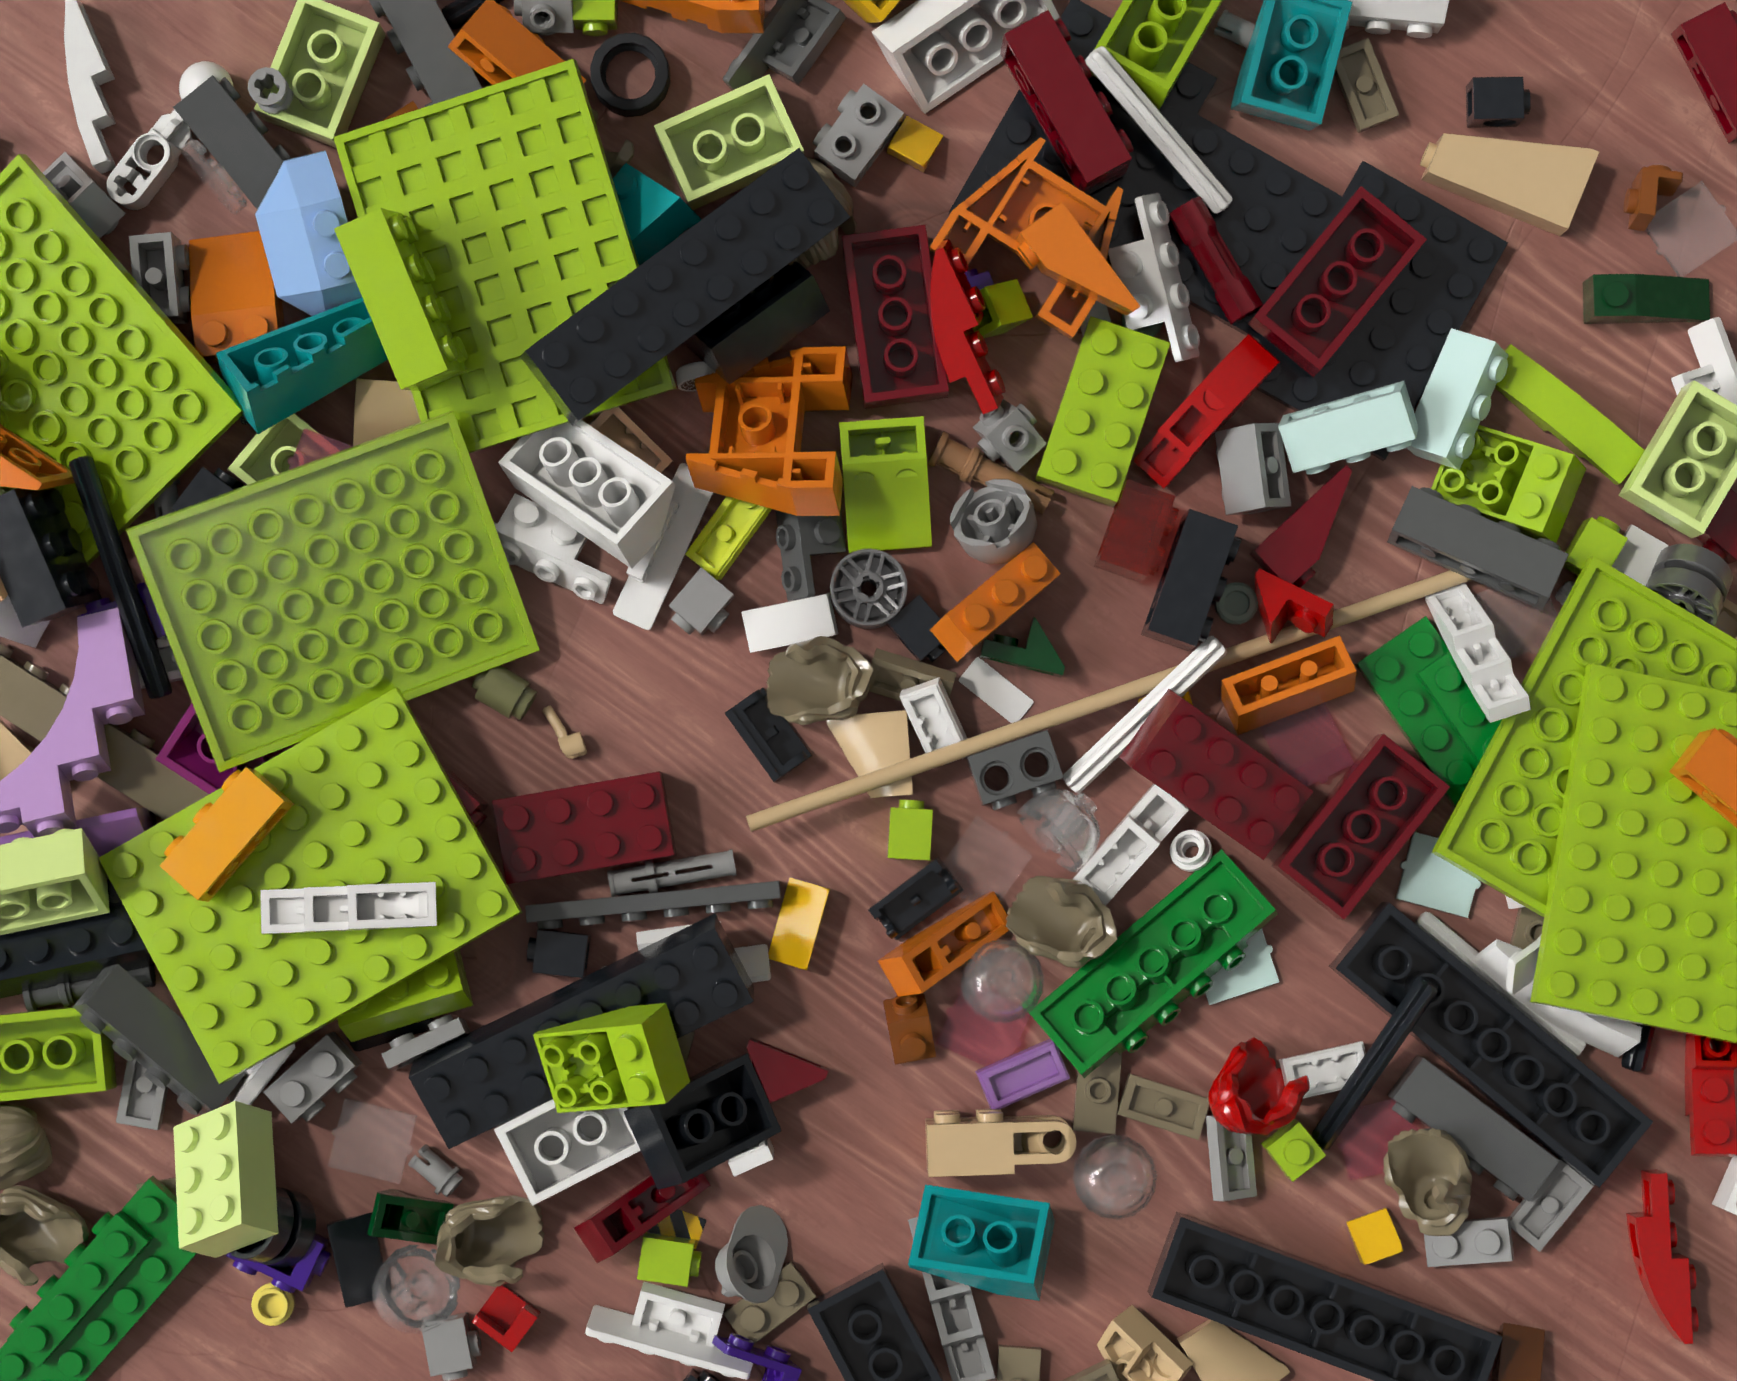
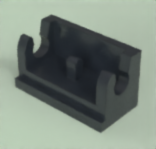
[725,688,812,783]
[868,856,964,940]

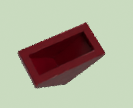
[746,1037,829,1103]

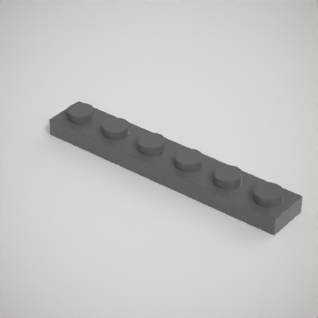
[525,881,781,930]

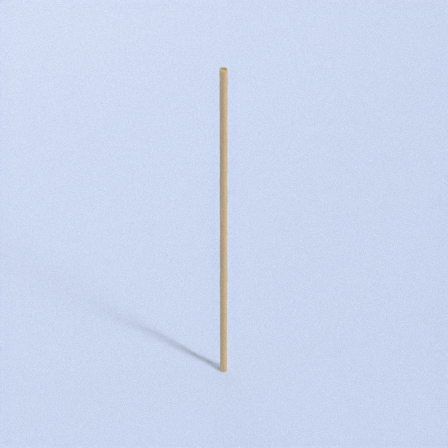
[746,570,1471,832]

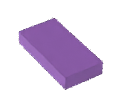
[975,1039,1070,1109]

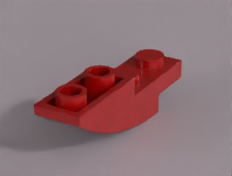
[930,239,1006,415]
[1133,334,1280,489]
[1685,1033,1737,1157]
[1626,1169,1699,1344]

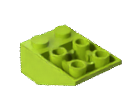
[839,416,932,553]
[1431,425,1587,543]
[533,1003,690,1113]

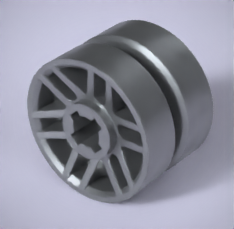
[1646,544,1733,626]
[830,549,907,629]

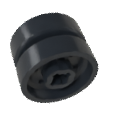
[230,1186,316,1268]

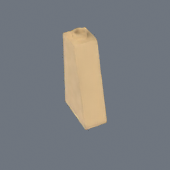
[1420,133,1599,236]

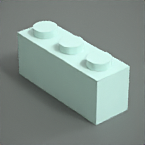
[1406,328,1508,470]
[1278,381,1419,474]

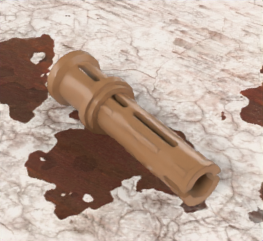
[927,431,1054,515]

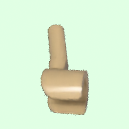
[542,705,587,759]

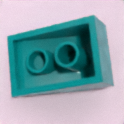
[1230,0,1352,131]
[908,1185,1055,1301]

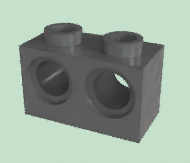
[966,730,1064,810]

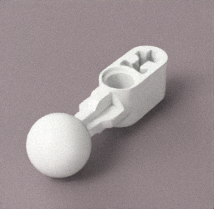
[107,61,233,210]

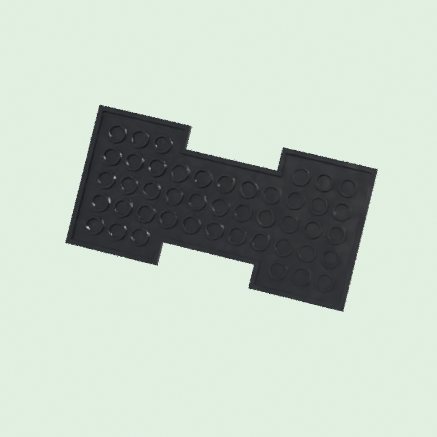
[948,0,1508,461]

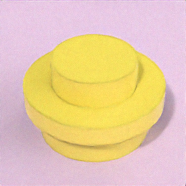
[251,1283,295,1326]

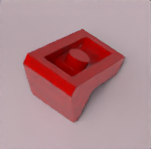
[1255,568,1334,644]

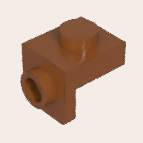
[1623,165,1683,231]
[883,993,936,1065]

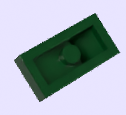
[979,617,1065,677]
[367,1189,454,1245]

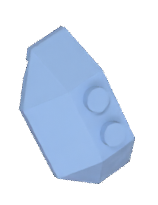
[255,150,362,316]

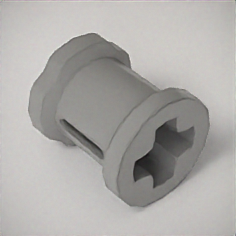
[248,67,293,114]

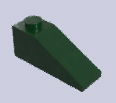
[1582,274,1710,324]

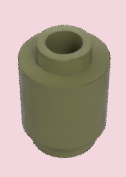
[472,665,538,721]

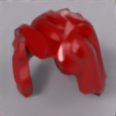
[1208,1037,1310,1135]

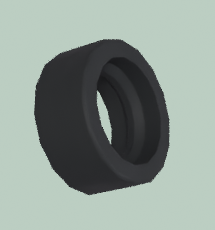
[590,33,671,117]

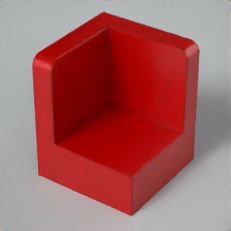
[471,1284,541,1352]

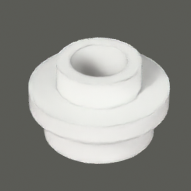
[1170,830,1212,872]

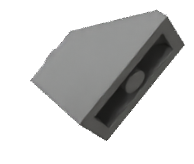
[43,152,126,239]

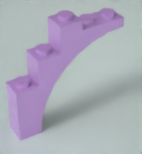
[0,607,145,838]

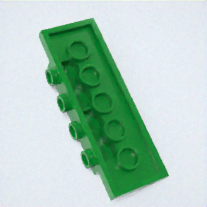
[1355,616,1502,808]
[1029,849,1278,1078]
[0,1176,198,1381]

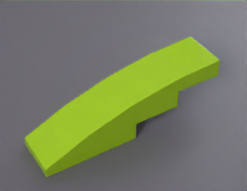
[1495,344,1645,485]

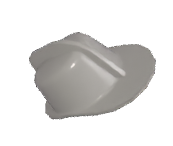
[715,1205,788,1304]

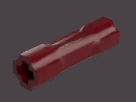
[1169,196,1263,325]

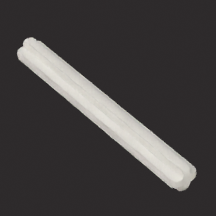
[1085,46,1232,214]
[1063,636,1227,793]
[1415,912,1587,1057]

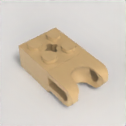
[925,1108,1077,1177]

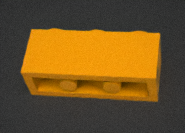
[160,767,294,902]

